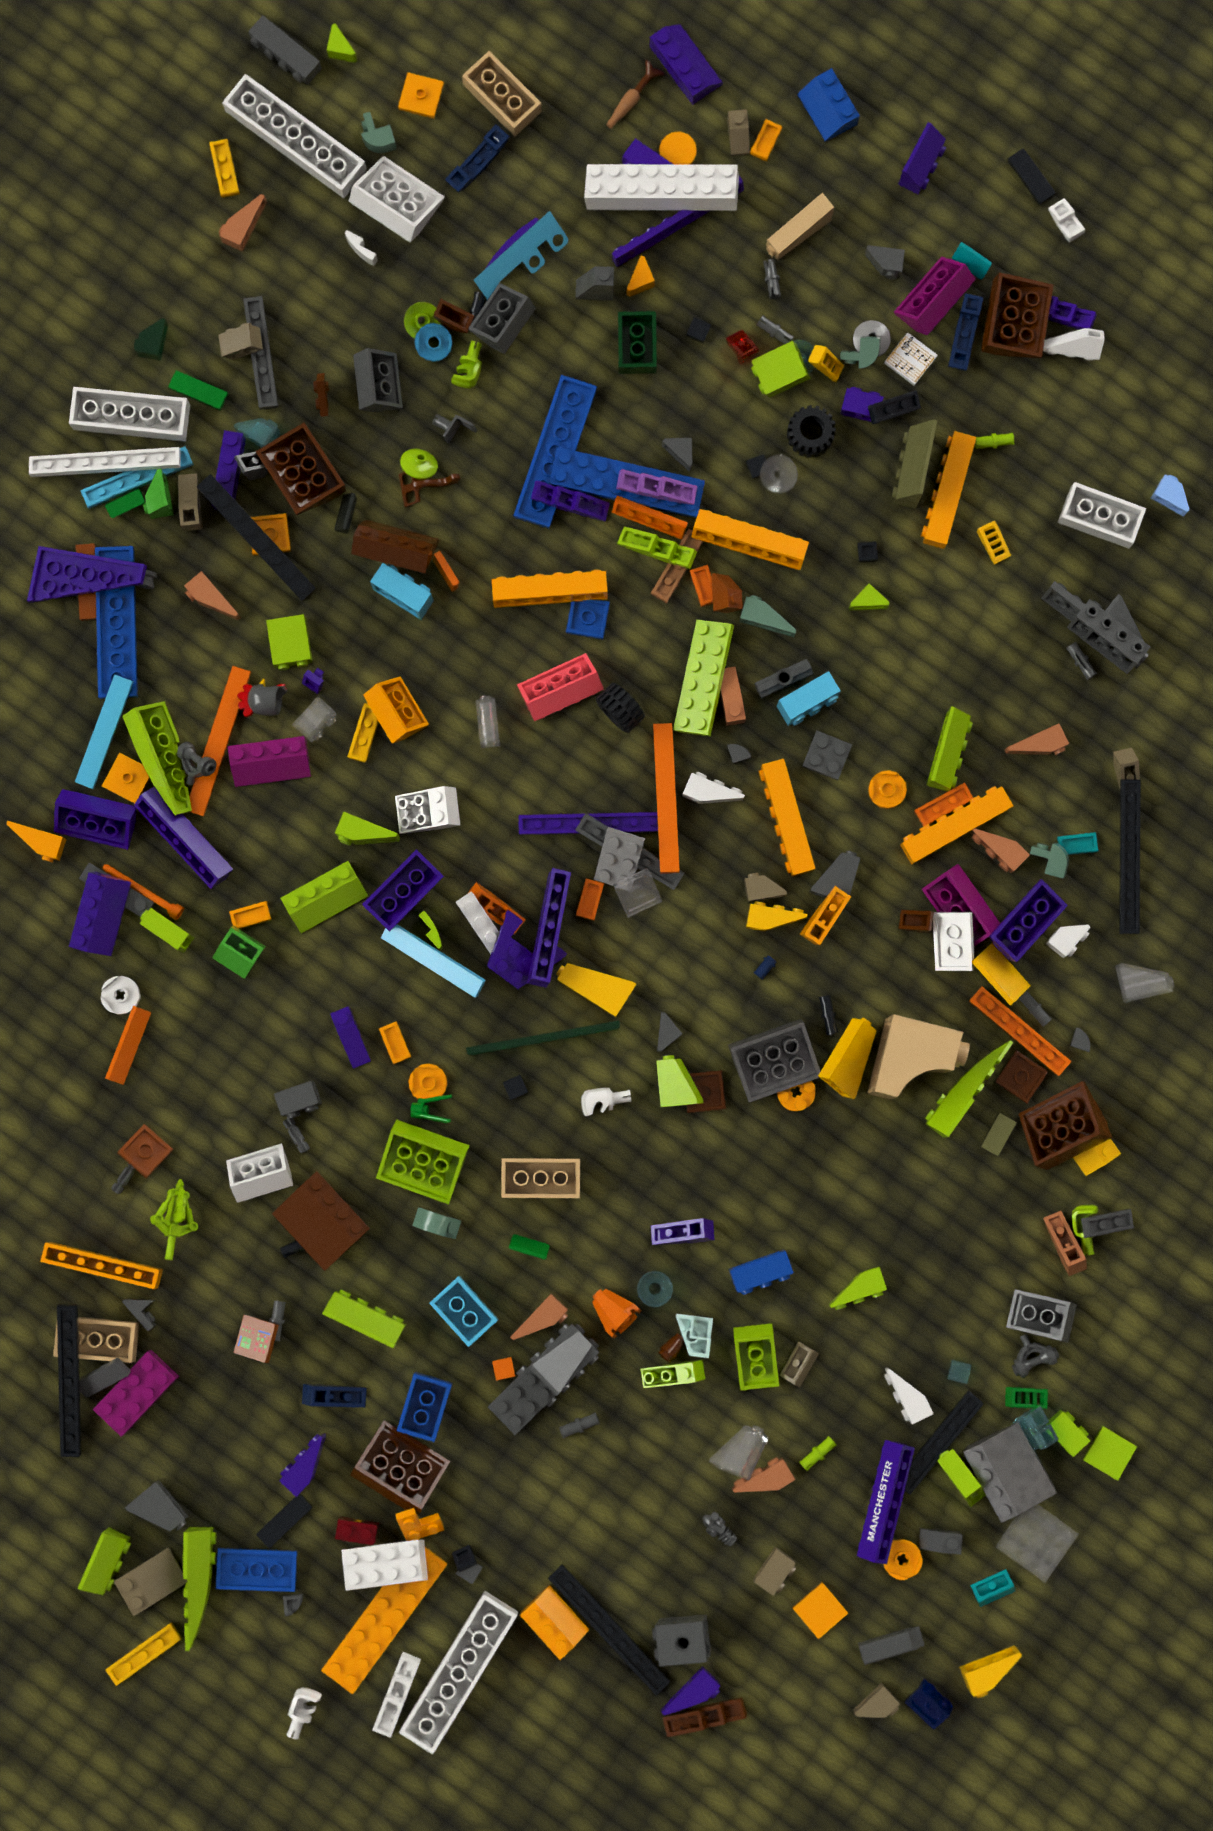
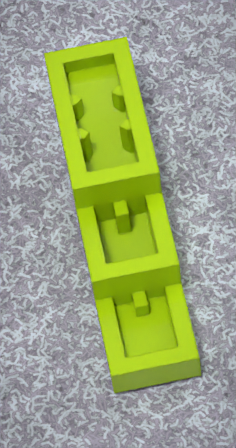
[617,527,697,569]

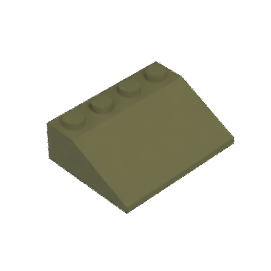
[892,419,937,509]

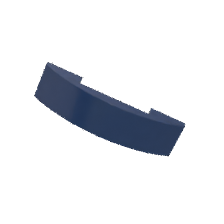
[445,124,510,193]
[948,293,984,371]

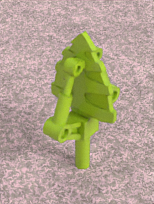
[150,1179,198,1261]

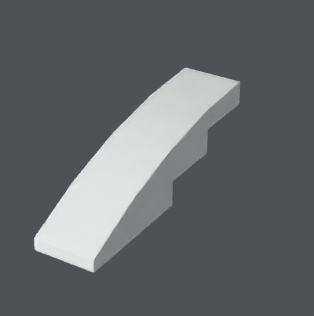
[373,1652,421,1738]

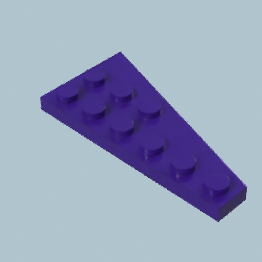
[27,546,147,603]

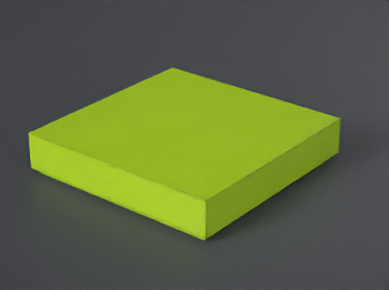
[1083,1426,1137,1481]

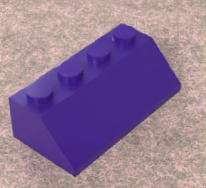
[649,24,723,105]
[54,789,137,850]
[362,850,444,932]
[69,871,131,956]
[989,879,1068,962]

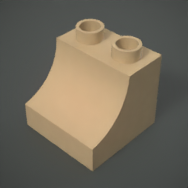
[867,1014,970,1099]

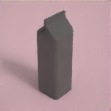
[858,1626,925,1665]

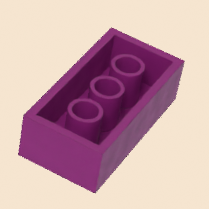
[93,1350,179,1437]

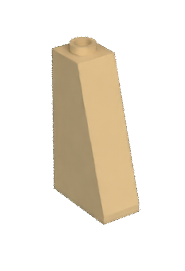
[766,193,834,260]

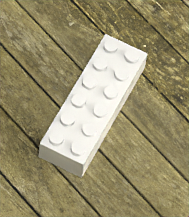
[69,387,190,441]

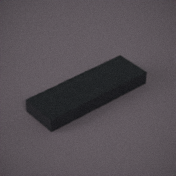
[1007,148,1056,205]
[867,390,921,424]
[256,1493,313,1548]

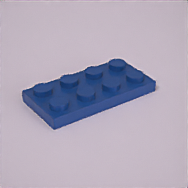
[216,1548,297,1592]

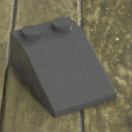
[1006,1289,1077,1343]

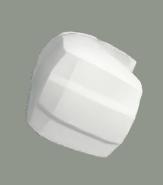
[581,1087,631,1116]
[287,1687,322,1739]

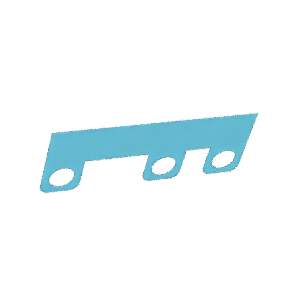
[474,211,568,300]

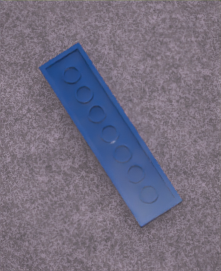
[513,375,597,529]
[549,447,705,518]
[95,546,138,699]

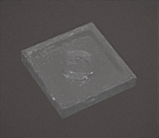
[613,868,662,918]

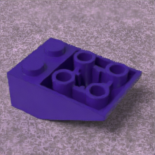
[279,1433,326,1497]

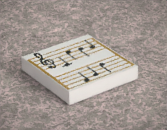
[884,333,937,386]

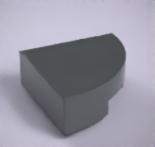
[727,744,751,764]
[1070,1028,1090,1052]
[456,1564,483,1584]
[283,1593,303,1616]

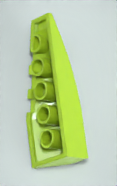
[122,701,192,816]
[925,1041,1013,1138]
[183,1527,216,1651]

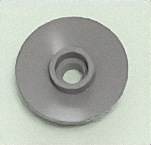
[853,320,891,357]

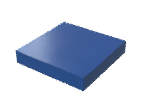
[566,600,610,640]

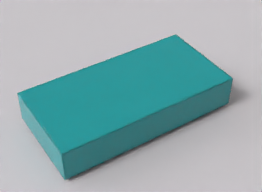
[1057,832,1099,855]

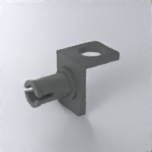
[432,414,478,443]

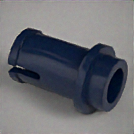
[753,955,777,980]

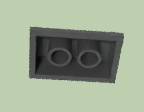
[468,283,536,354]
[353,348,403,412]

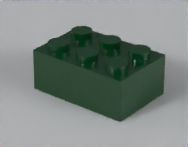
[618,311,657,374]

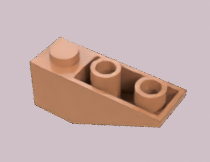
[970,829,1030,873]
[732,1457,795,1492]

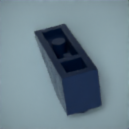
[302,1384,367,1408]

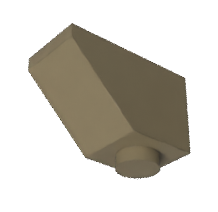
[727,109,750,156]
[1113,748,1140,789]
[744,873,787,903]
[853,1683,900,1718]

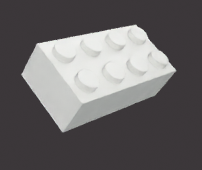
[1058,482,1146,549]
[342,1540,428,1590]

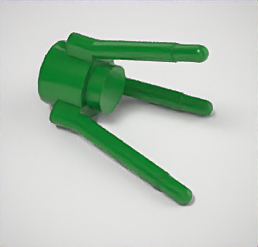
[411,1094,452,1124]

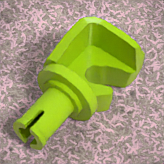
[451,341,482,389]
[1072,1205,1098,1255]

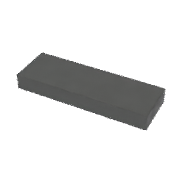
[1081,1209,1134,1238]
[80,1357,131,1398]

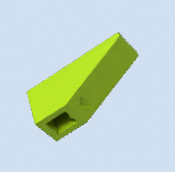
[829,1267,887,1310]
[640,1360,706,1388]

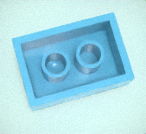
[370,563,433,620]
[777,671,840,726]
[429,1275,498,1347]

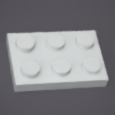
[933,912,975,971]

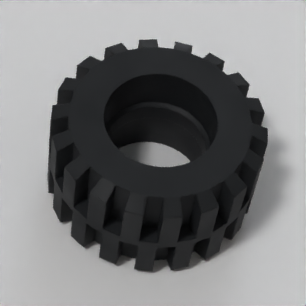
[787,405,836,458]
[596,682,645,733]

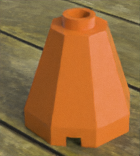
[592,1289,642,1338]

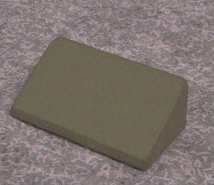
[779,1341,819,1387]

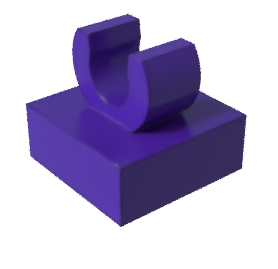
[302,668,324,694]

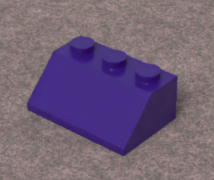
[898,122,946,194]

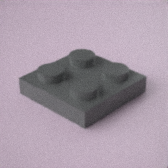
[802,731,852,781]

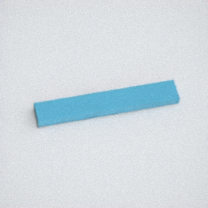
[80,446,194,509]
[75,675,134,789]
[381,924,486,997]

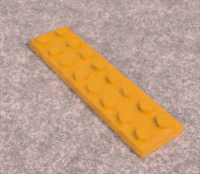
[321,1547,448,1694]

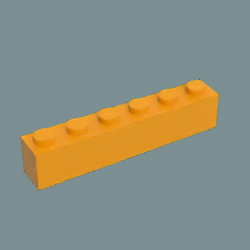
[921,431,976,549]
[691,509,809,570]
[492,570,608,608]
[759,758,815,877]
[900,786,1013,865]
[40,1242,163,1289]

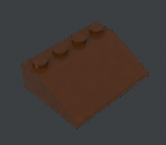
[981,272,1054,358]
[256,423,346,515]
[351,520,439,573]
[1019,1081,1112,1170]
[272,1171,370,1272]
[350,1420,450,1515]

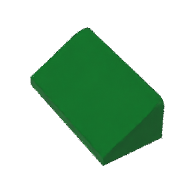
[105,489,145,518]
[509,1234,550,1260]

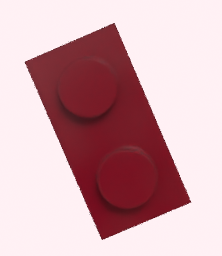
[335,1516,379,1546]

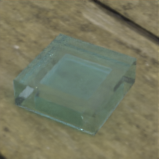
[947,1360,972,1384]

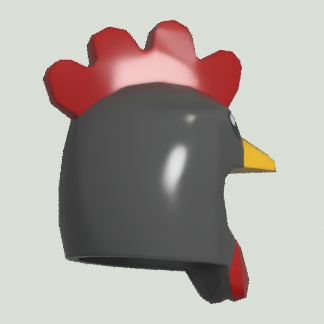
[237,679,288,717]

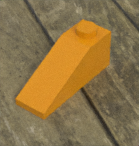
[7,821,67,863]
[800,886,851,945]

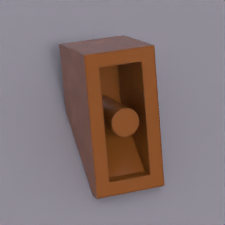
[712,573,743,613]

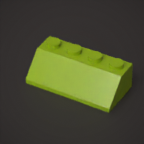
[926,706,973,792]
[280,861,369,934]
[322,1289,406,1348]

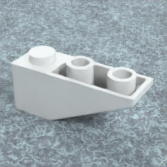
[1043,328,1104,360]
[682,772,745,804]
[884,1368,933,1424]

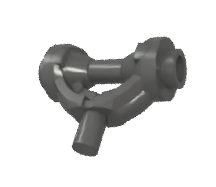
[177,742,216,785]
[1012,1334,1060,1378]

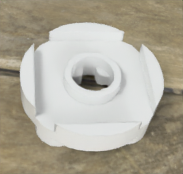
[101,976,141,1015]

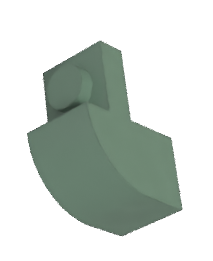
[361,112,397,153]
[840,336,881,368]
[1030,842,1069,879]
[412,1207,461,1239]

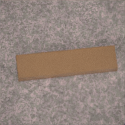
[651,529,704,603]

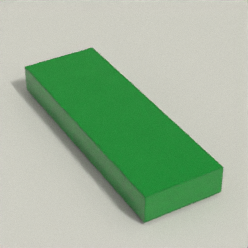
[168,370,228,411]

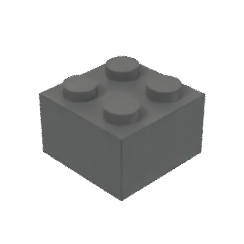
[274,1081,322,1119]

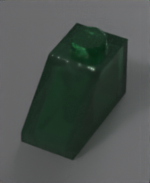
[134,318,168,361]

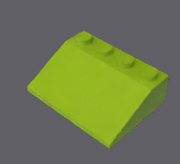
[376,1120,470,1204]

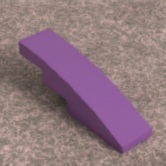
[616,469,697,505]

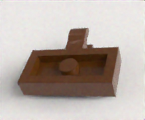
[313,373,329,417]

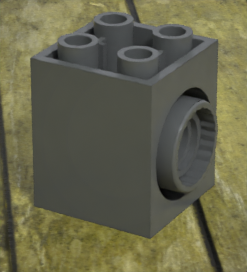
[652,1614,711,1666]

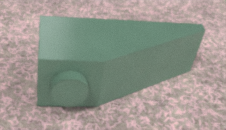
[739,595,796,637]

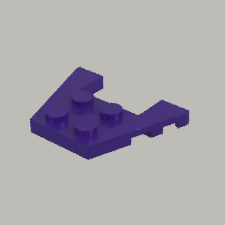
[487,910,567,989]

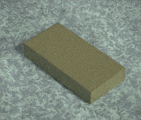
[980,1113,1017,1156]

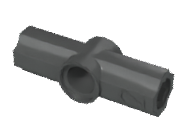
[754,659,813,698]

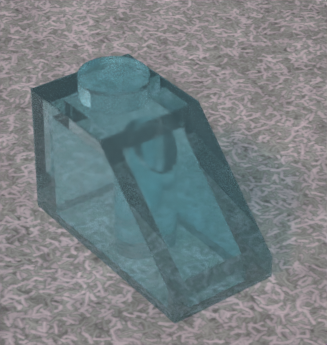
[234,418,280,448]

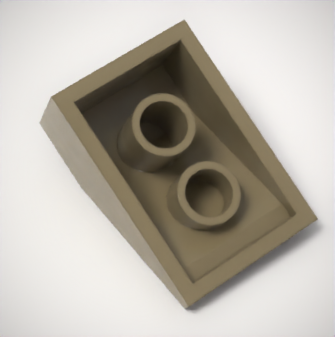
[114,1547,187,1616]

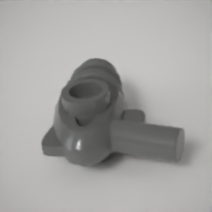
[703,1512,737,1547]

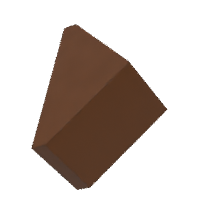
[433,299,474,333]
[899,910,934,933]

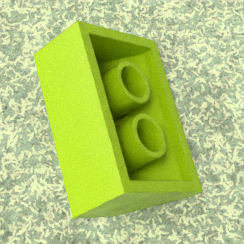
[77,1528,131,1595]

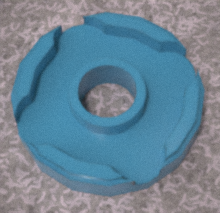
[414,323,453,362]

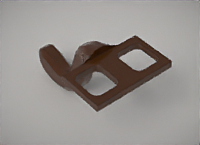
[399,472,461,507]

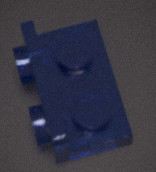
[905,1679,953,1730]

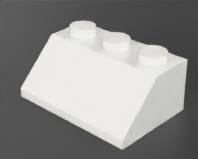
[226,1143,293,1203]

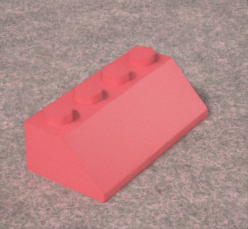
[517,653,604,721]

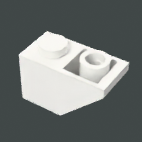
[1045,925,1090,958]

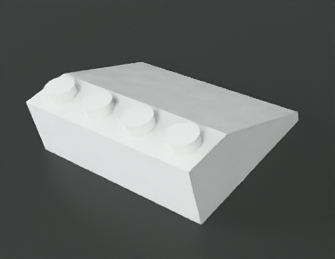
[348,156,445,242]

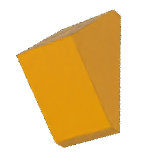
[626,255,655,297]

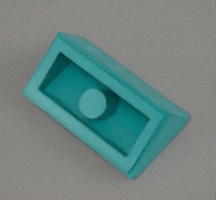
[952,242,992,280]
[970,1569,1016,1607]

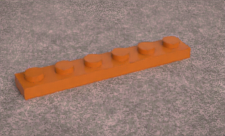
[969,986,1071,1076]

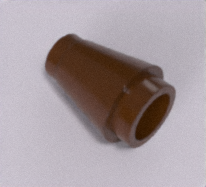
[658,1333,684,1363]

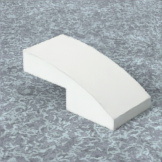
[1048,198,1085,242]
[345,230,377,266]

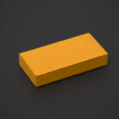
[750,119,783,162]
[229,901,272,929]
[379,1021,411,1064]

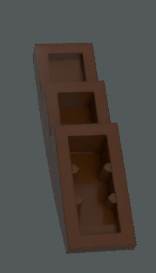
[662,1697,747,1737]

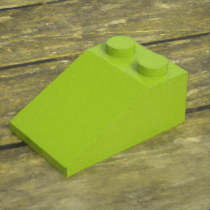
[335,812,400,846]
[733,1323,779,1391]

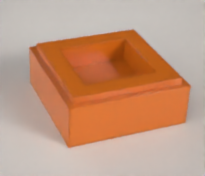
[492,1357,516,1381]

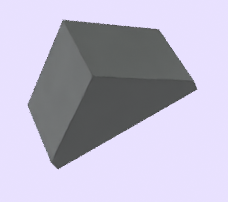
[662,438,692,471]
[657,1012,682,1052]

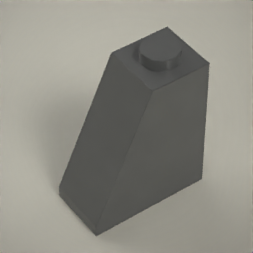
[576,267,614,301]
[809,851,860,898]
[125,1480,188,1531]

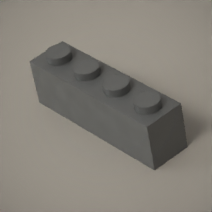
[248,15,322,85]

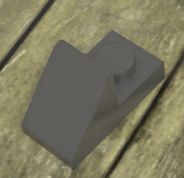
[123,1298,157,1331]

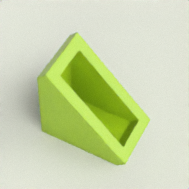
[327,23,357,63]
[849,584,889,610]

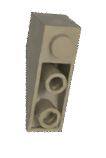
[178,473,203,531]

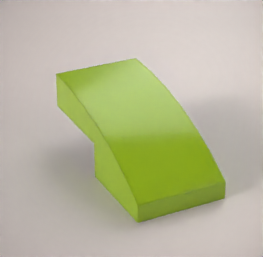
[418,911,443,950]

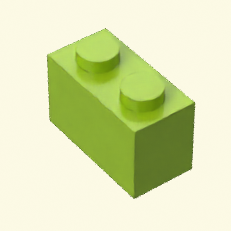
[1044,1410,1090,1457]

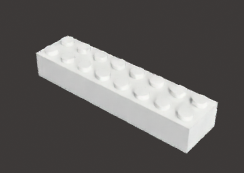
[222,74,367,198]
[584,164,739,210]
[399,1591,518,1754]

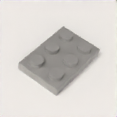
[594,827,645,891]

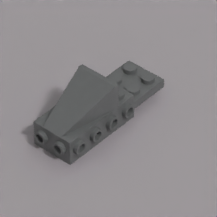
[1041,581,1151,674]
[488,1323,599,1435]

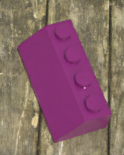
[894,256,976,335]
[228,736,311,787]
[921,864,1000,946]

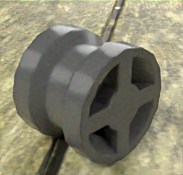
[137,570,157,589]

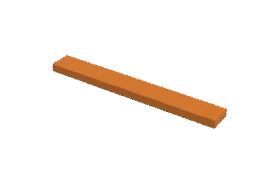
[189,666,251,817]
[653,723,680,874]

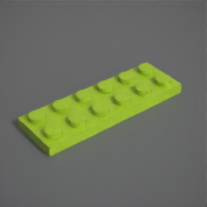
[673,620,734,737]

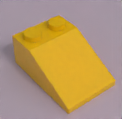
[960,1645,1022,1698]

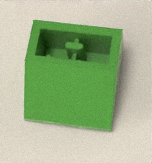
[212,926,266,979]

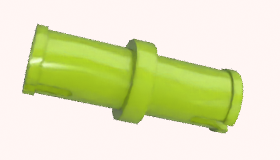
[975,432,1014,449]
[799,1436,837,1471]

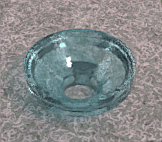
[637,1271,673,1307]

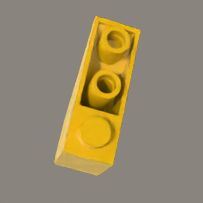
[746,901,808,932]

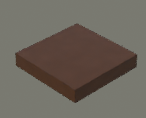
[995,1050,1049,1104]
[686,1070,726,1113]

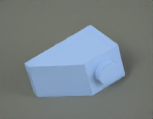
[1151,474,1189,517]

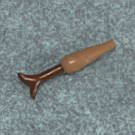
[606,60,665,129]

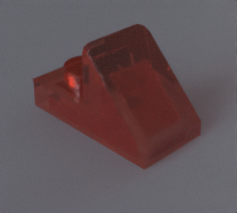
[726,329,759,364]

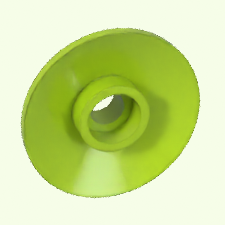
[404,302,441,339]
[400,449,438,479]

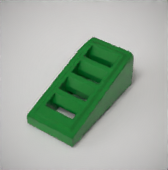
[1005,1387,1048,1409]

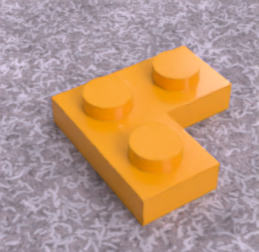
[395,1508,445,1541]

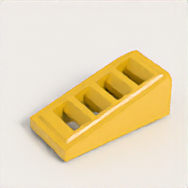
[808,345,844,382]
[977,520,1011,565]

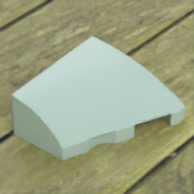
[676,1314,713,1358]

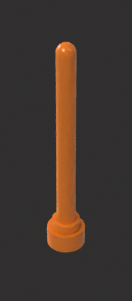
[103,864,184,920]

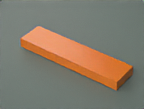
[612,495,688,540]
[105,1006,151,1085]

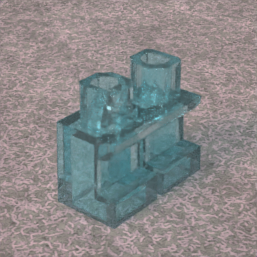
[1014,1406,1059,1450]

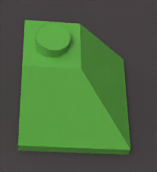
[143,469,174,519]

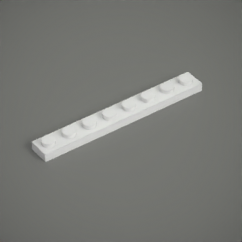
[29,447,181,477]

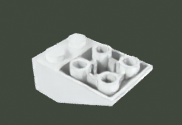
[395,786,460,834]

